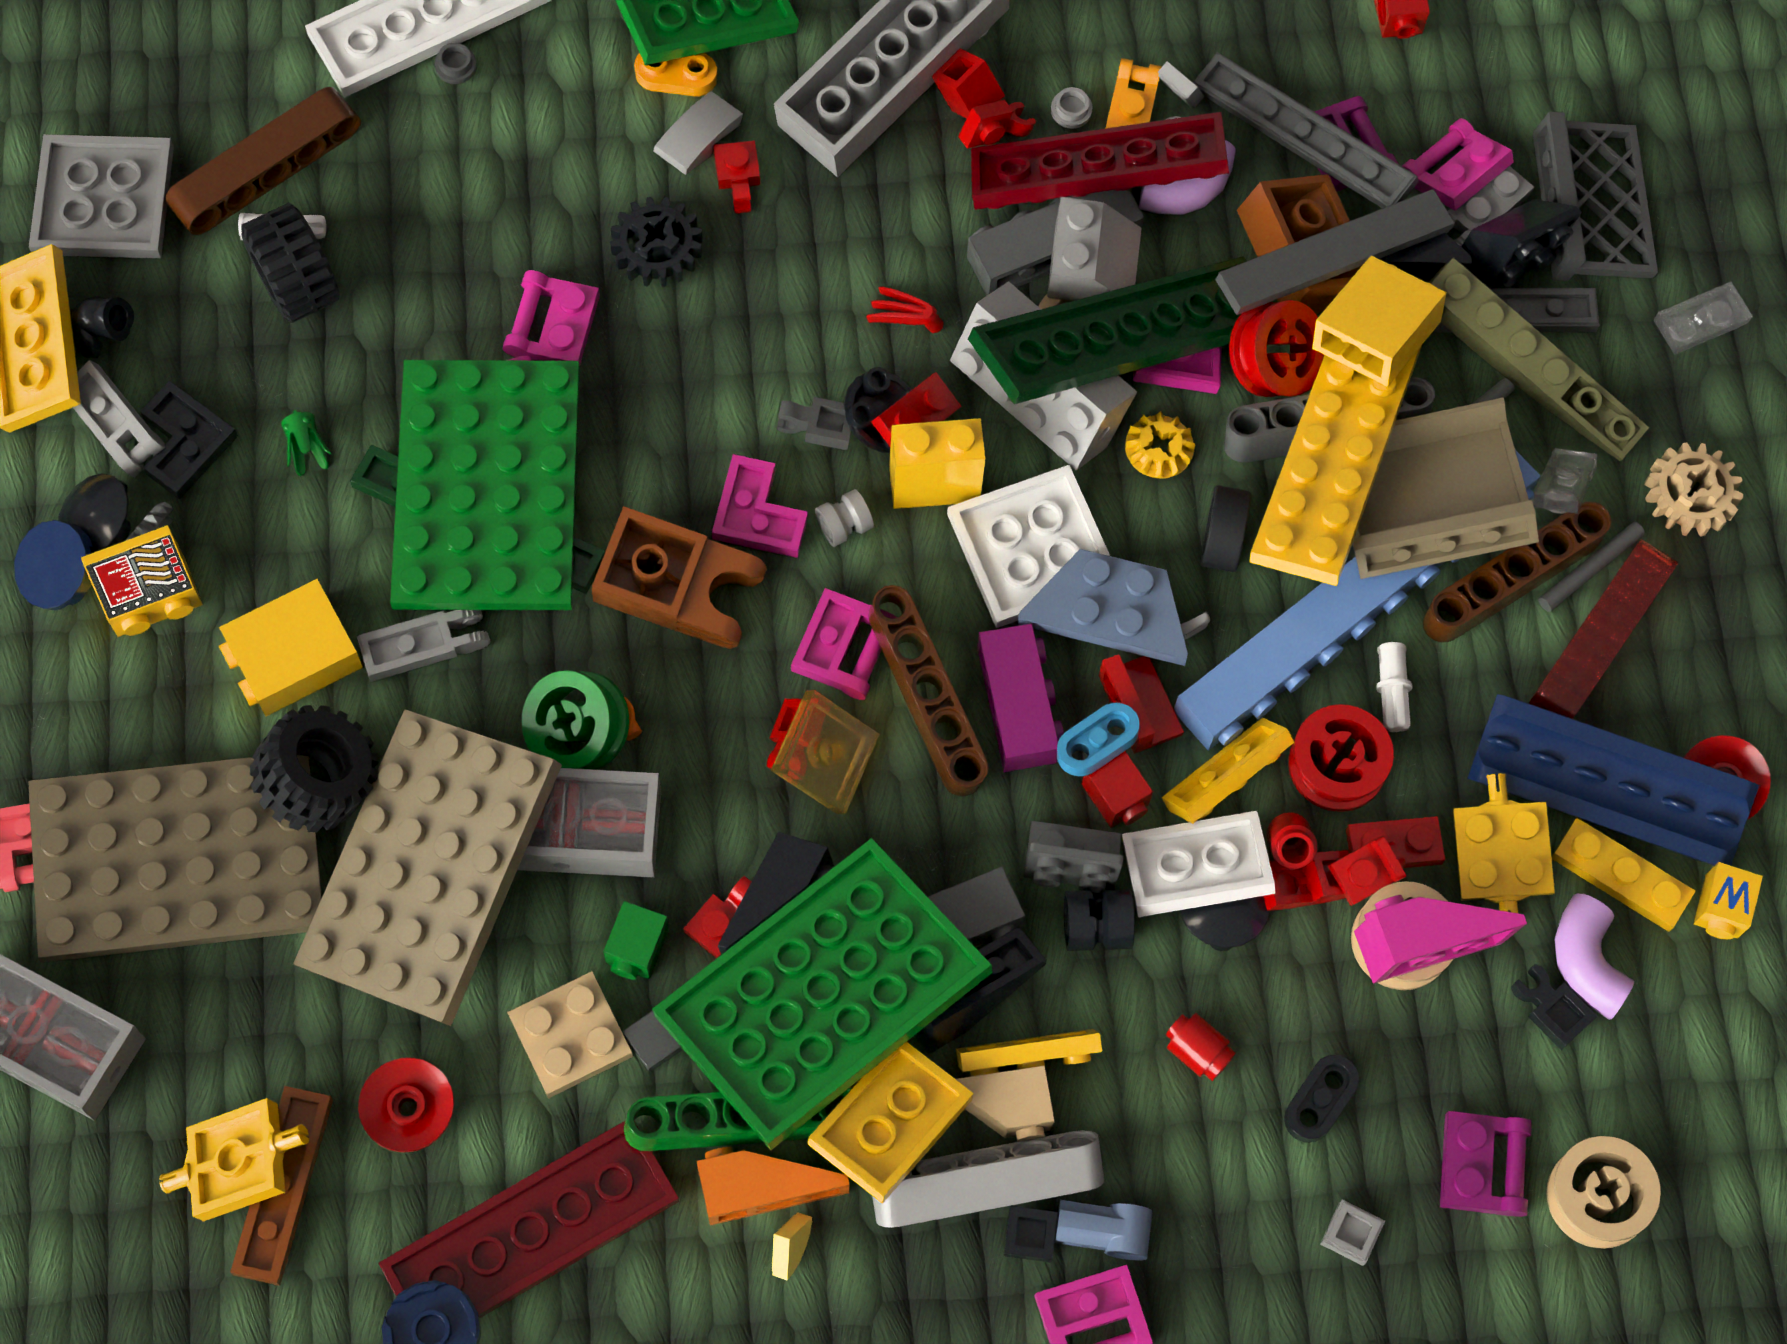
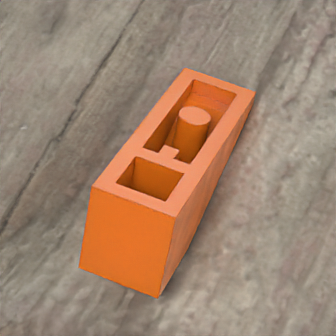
[696,1147,850,1225]

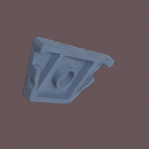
[1018,549,1188,666]

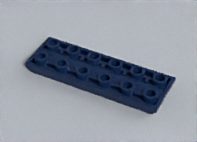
[1467,694,1760,866]

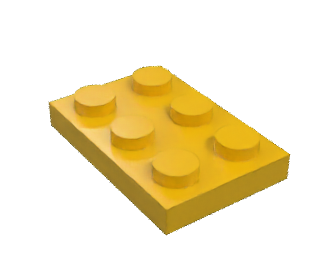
[808,1042,974,1204]

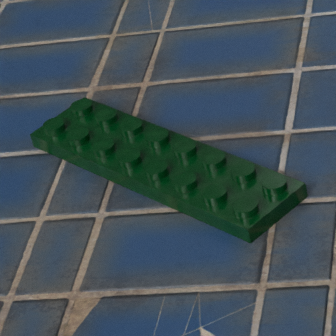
[968,256,1278,405]

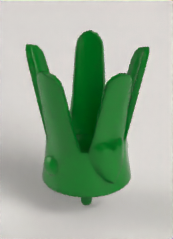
[281,410,332,477]

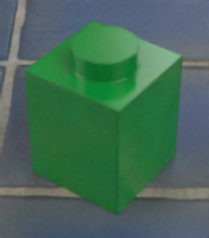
[603,901,669,980]

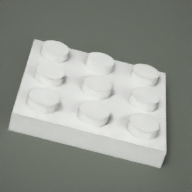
[947,465,1110,628]

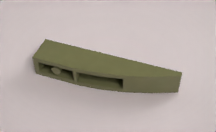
[1428,257,1650,461]

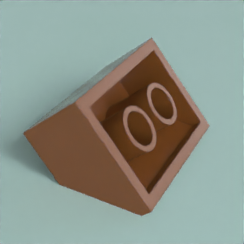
[1237,174,1362,313]

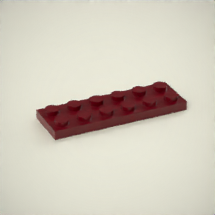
[971,112,1229,210]
[378,1121,680,1318]

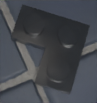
[140,381,238,499]

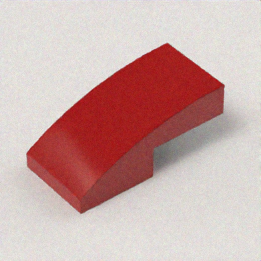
[1263,850,1349,911]

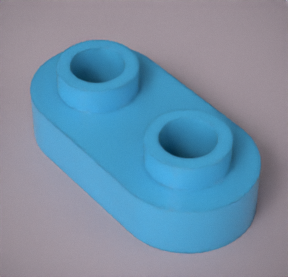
[1057,703,1140,776]

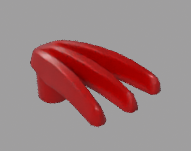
[866,286,944,333]

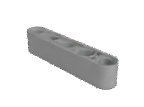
[872,1130,1105,1228]

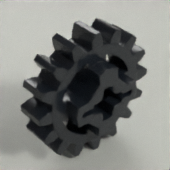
[610,197,703,287]

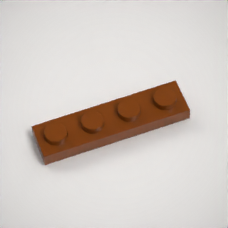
[230,1086,333,1286]

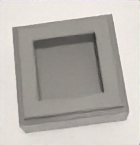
[1158,61,1204,107]
[1320,1199,1385,1266]

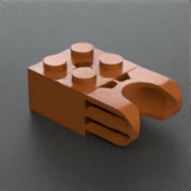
[592,506,767,649]

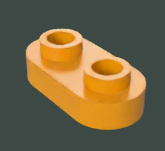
[634,53,717,96]

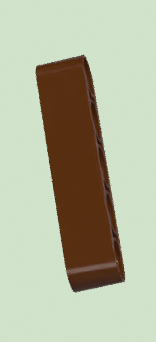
[165,87,361,235]
[1423,501,1611,642]
[868,585,988,797]

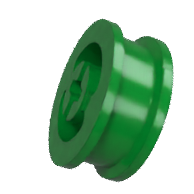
[522,670,629,770]

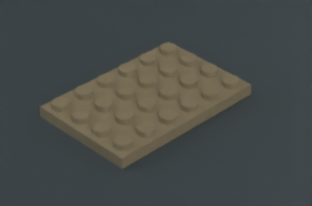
[293,709,562,1026]
[28,755,322,963]

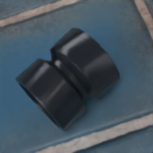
[1063,889,1134,951]

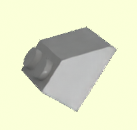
[1047,197,1141,301]

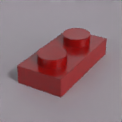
[871,372,962,447]
[1346,816,1445,868]

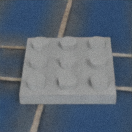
[29,134,174,258]

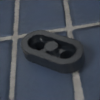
[1284,1055,1359,1143]

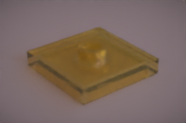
[771,690,880,814]

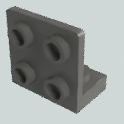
[1023,821,1123,894]

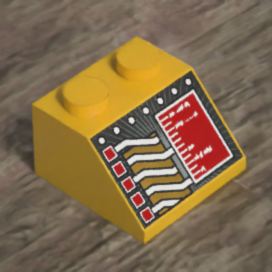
[81,525,203,637]

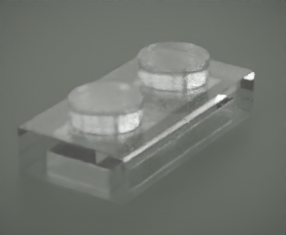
[1654,282,1752,355]
[1533,448,1597,514]

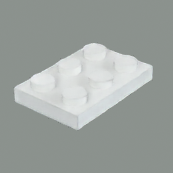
[1122,811,1275,917]

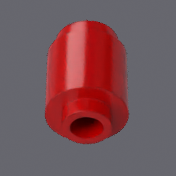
[1266,812,1317,869]
[1165,1013,1236,1082]

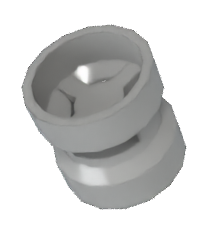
[815,489,874,547]

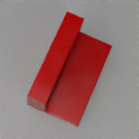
[1099,654,1184,754]

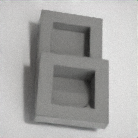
[653,91,743,175]

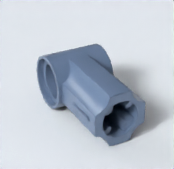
[1055,1200,1153,1261]

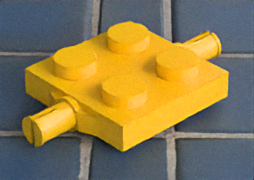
[1453,773,1555,914]
[159,1098,309,1221]

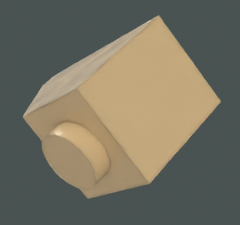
[956,1066,1054,1142]

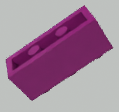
[977,623,1064,772]

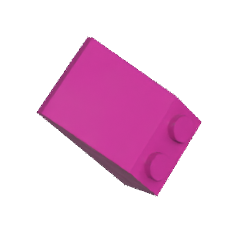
[1354,895,1527,984]

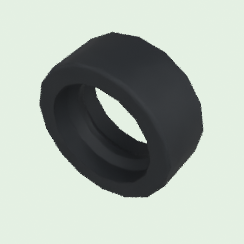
[1201,485,1251,572]

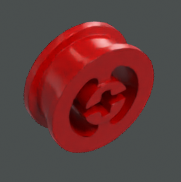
[1229,300,1324,397]
[1288,704,1394,812]

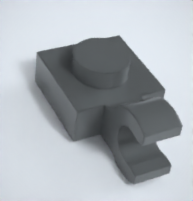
[777,397,851,450]

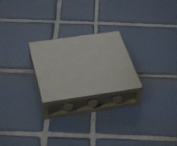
[1352,398,1539,579]

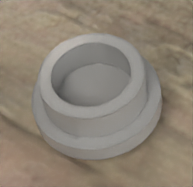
[1051,87,1093,129]

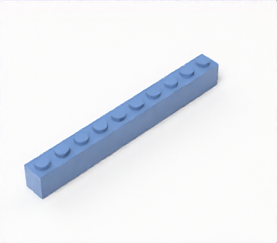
[1174,450,1541,751]

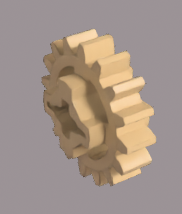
[1644,443,1744,537]

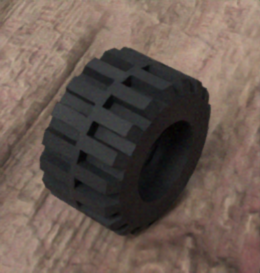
[241,202,339,323]
[250,705,379,832]

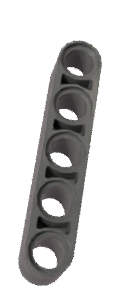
[1224,377,1435,462]

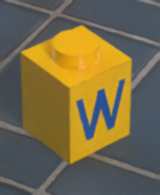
[1693,862,1763,940]

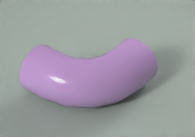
[1138,140,1236,215]
[1554,893,1634,1020]

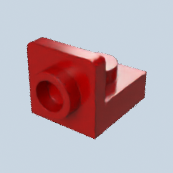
[1328,836,1406,906]

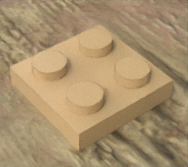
[507,971,633,1099]

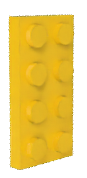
[0,244,81,433]

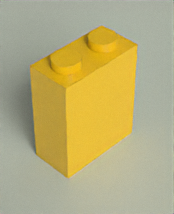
[1312,255,1447,387]
[889,418,985,509]
[219,579,363,716]

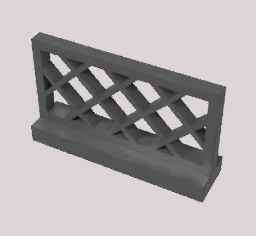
[1533,112,1658,281]

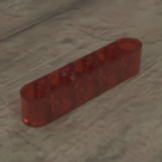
[1528,538,1679,719]

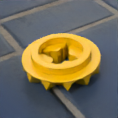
[1125,411,1195,479]

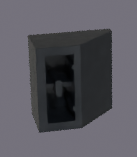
[1461,199,1582,290]

